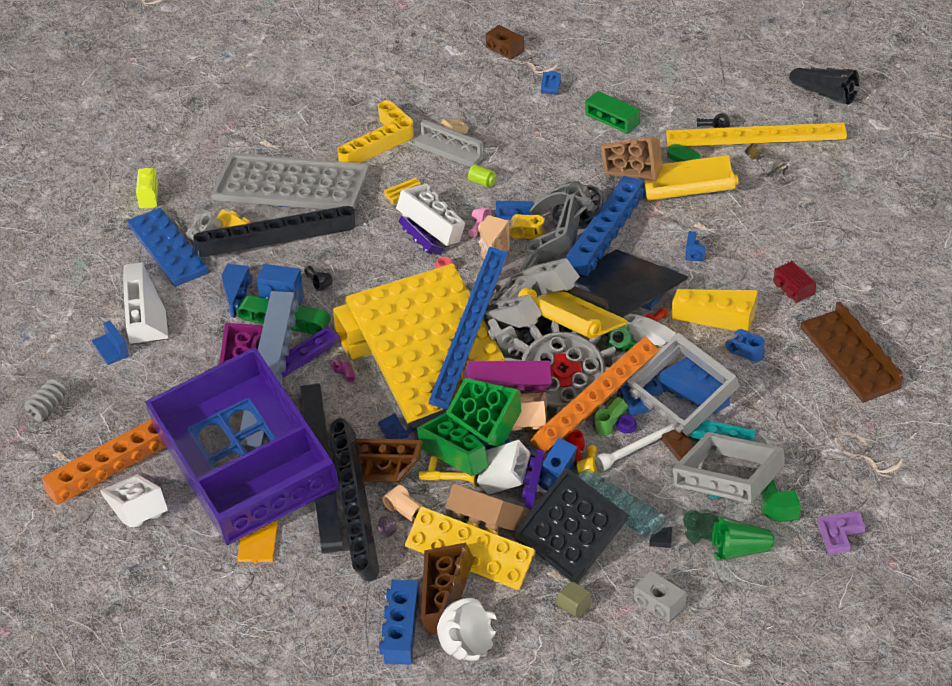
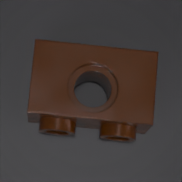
[485,25,524,60]

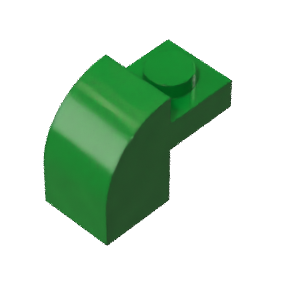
[761,480,801,522]

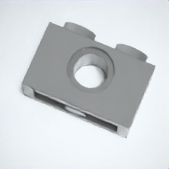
[634,571,686,622]

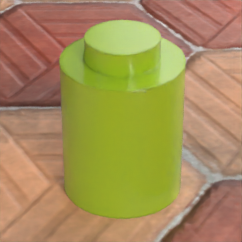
[468,164,497,188]

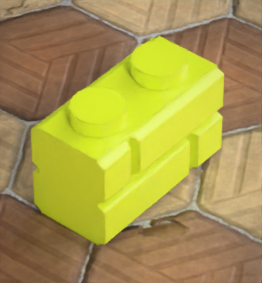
[136,168,159,209]

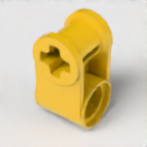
[509,214,545,239]

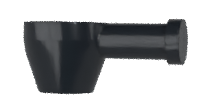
[697,112,730,128]
[304,265,333,291]

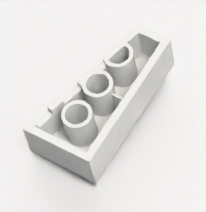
[396,184,465,246]

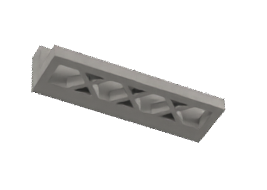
[414,120,484,167]

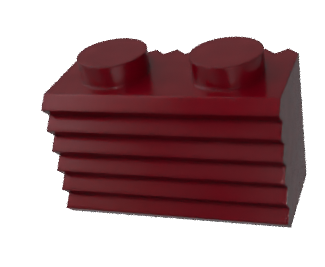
[773,260,817,303]

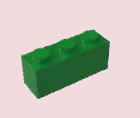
[585,91,640,134]

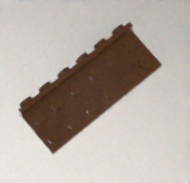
[801,301,903,403]

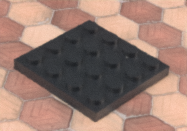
[513,468,630,584]

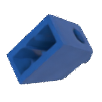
[538,437,577,491]

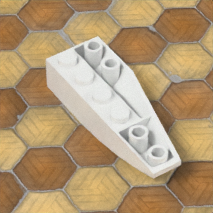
[123,262,168,344]

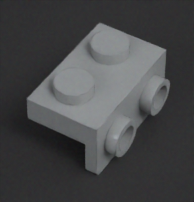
[487,318,523,358]

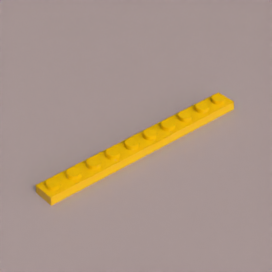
[666,123,847,147]

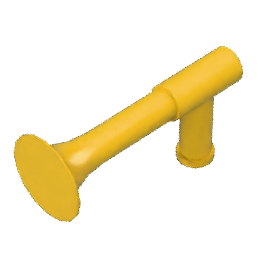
[419,456,478,488]

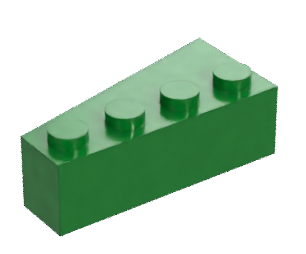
[417,413,488,476]

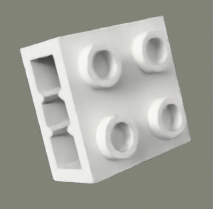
[477,440,530,495]

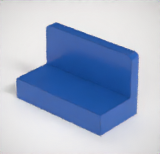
[496,201,534,220]
[92,320,129,365]

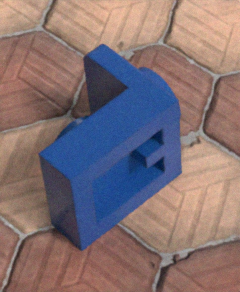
[541,71,562,95]
[685,231,705,262]

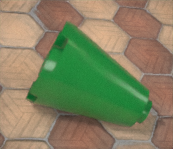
[712,517,775,561]

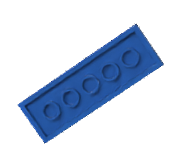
[127,207,209,287]

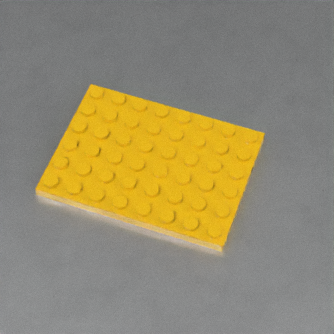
[346,263,505,423]

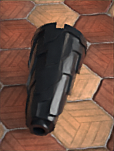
[789,67,859,105]

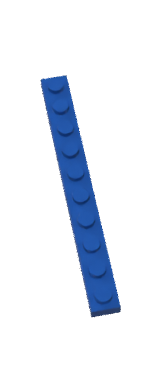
[429,246,508,410]

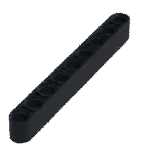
[193,206,356,257]
[330,418,379,582]

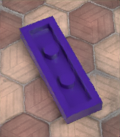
[398,216,444,255]
[522,449,545,509]

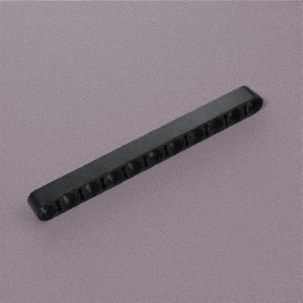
[300,383,343,554]

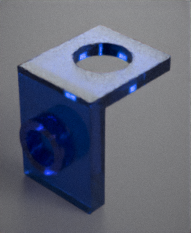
[377,414,413,439]

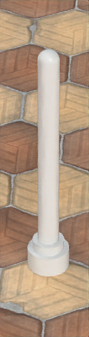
[595,424,674,472]

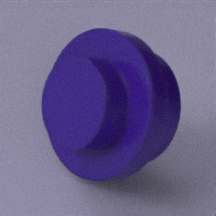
[616,415,637,434]

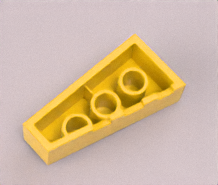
[672,289,758,332]

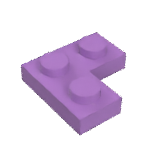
[817,511,865,555]

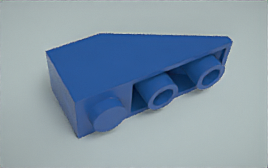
[222,263,253,318]

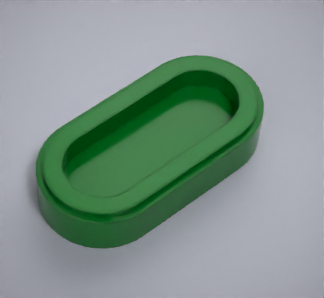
[667,144,700,162]

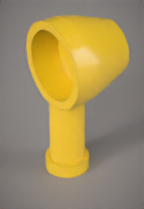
[577,445,597,477]

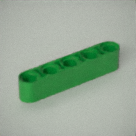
[236,295,331,335]

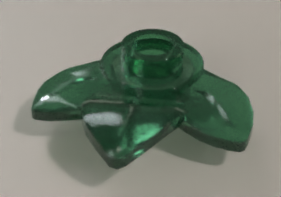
[683,510,719,545]

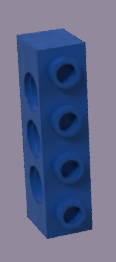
[379,580,420,665]

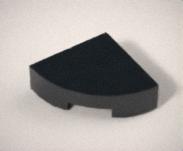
[649,527,672,548]

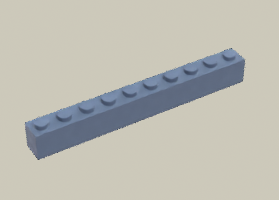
[239,291,299,457]

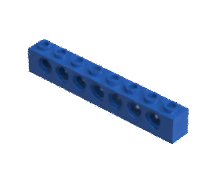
[567,176,646,276]

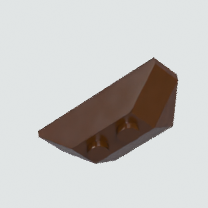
[356,438,423,483]

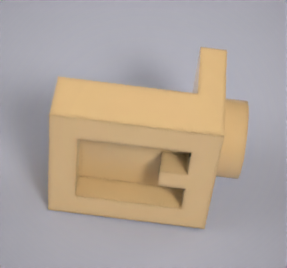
[440,118,469,140]

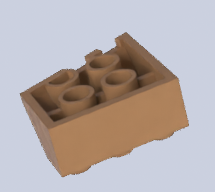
[601,137,663,181]
[445,484,532,531]

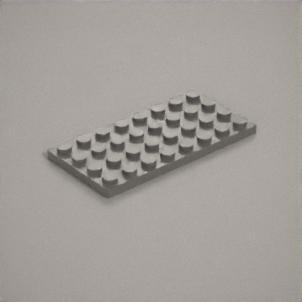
[211,153,369,209]

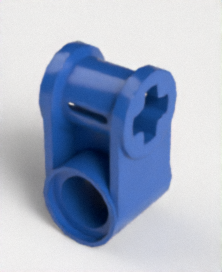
[725,329,764,362]

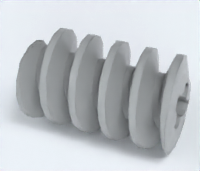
[24,379,67,422]

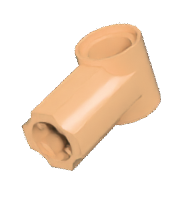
[382,485,424,522]

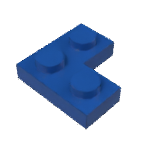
[619,375,662,415]

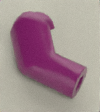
[331,359,355,383]

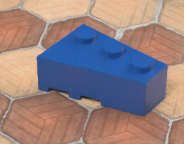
[659,357,730,414]

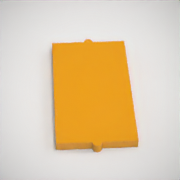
[237,520,278,564]

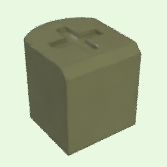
[556,582,591,618]

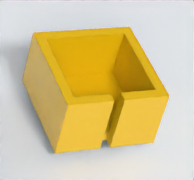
[333,304,372,360]

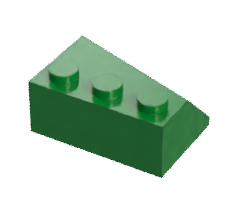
[446,378,522,446]

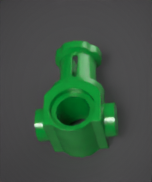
[605,325,638,352]

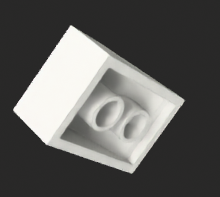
[100,474,168,527]

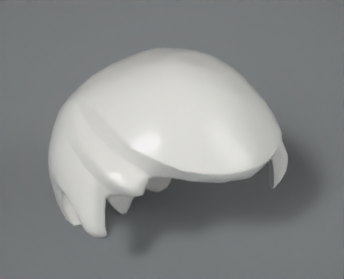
[437,598,497,661]

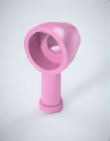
[468,208,492,238]

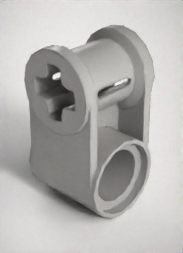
[186,212,222,243]

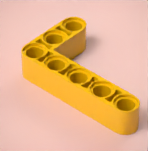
[337,100,414,163]

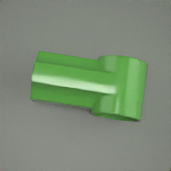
[595,397,628,436]

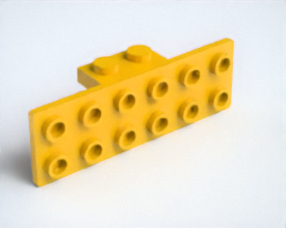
[405,507,535,590]

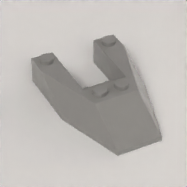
[484,258,580,328]

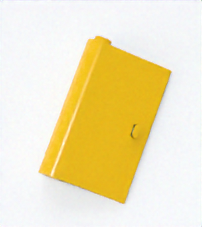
[644,155,738,201]
[518,287,628,339]

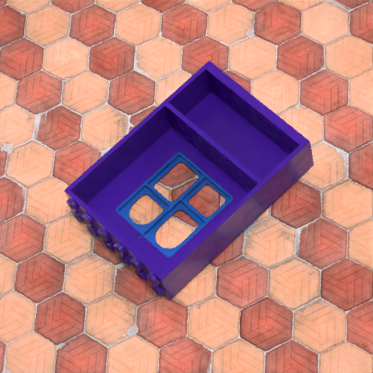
[145,347,339,546]

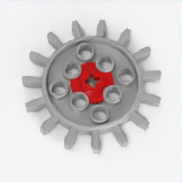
[505,321,618,425]

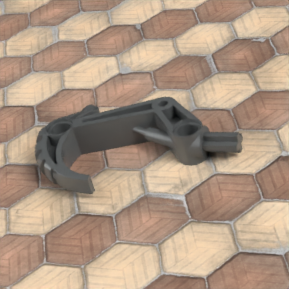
[520,181,595,272]

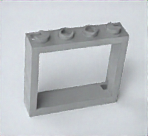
[627,333,739,436]
[673,432,785,503]

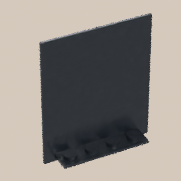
[539,249,689,336]

